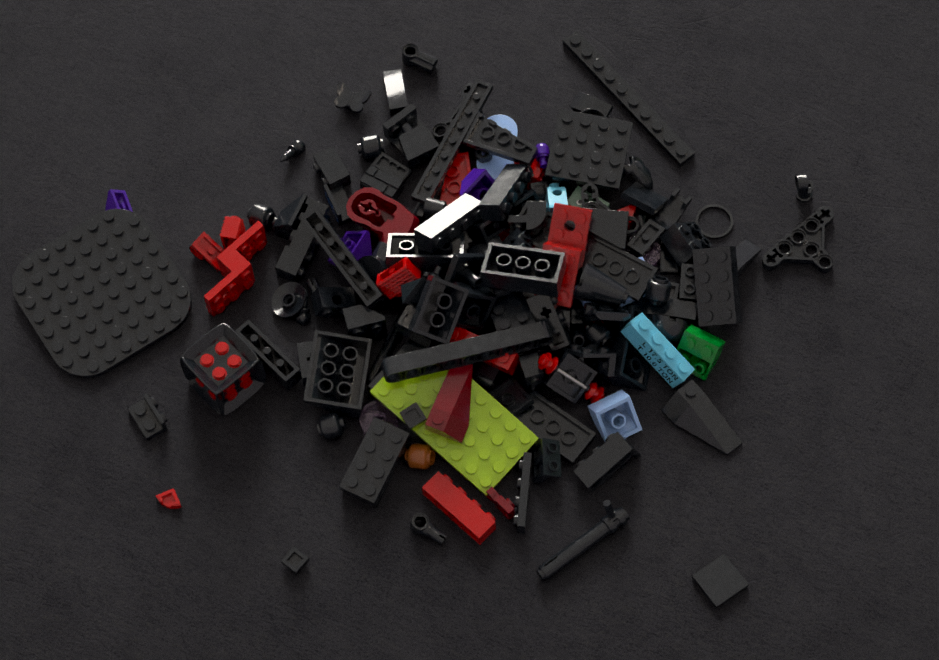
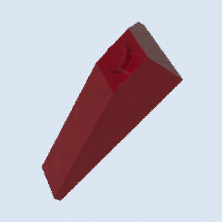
[425,364,473,444]

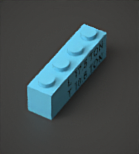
[620,313,695,388]

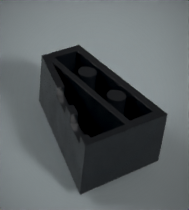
[574,432,641,491]

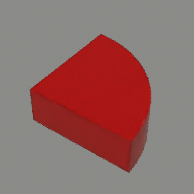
[156,488,182,509]

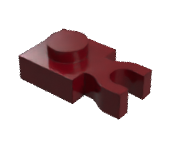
[486,487,515,520]

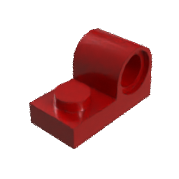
[189,232,224,271]

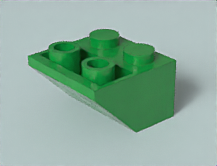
[677,325,726,381]

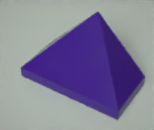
[105,189,133,212]

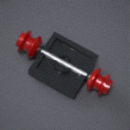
[538,351,604,404]

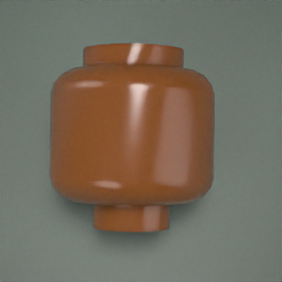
[405,443,435,470]

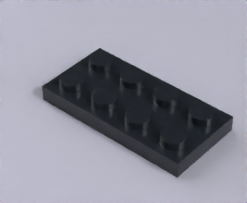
[516,391,596,465]

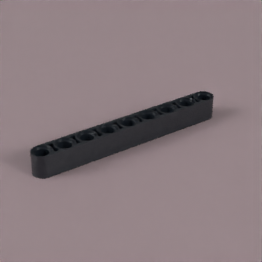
[380,321,553,383]

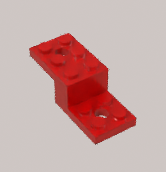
[534,203,593,308]
[204,221,267,317]

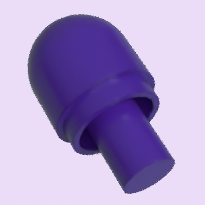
[535,143,550,168]

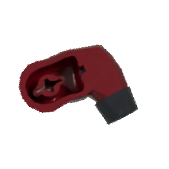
[346,187,420,264]

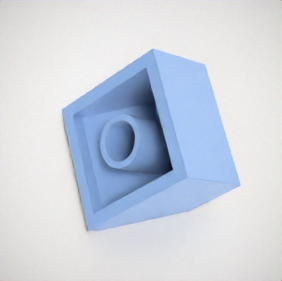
[588,390,642,442]

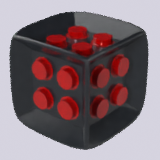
[180,323,266,416]

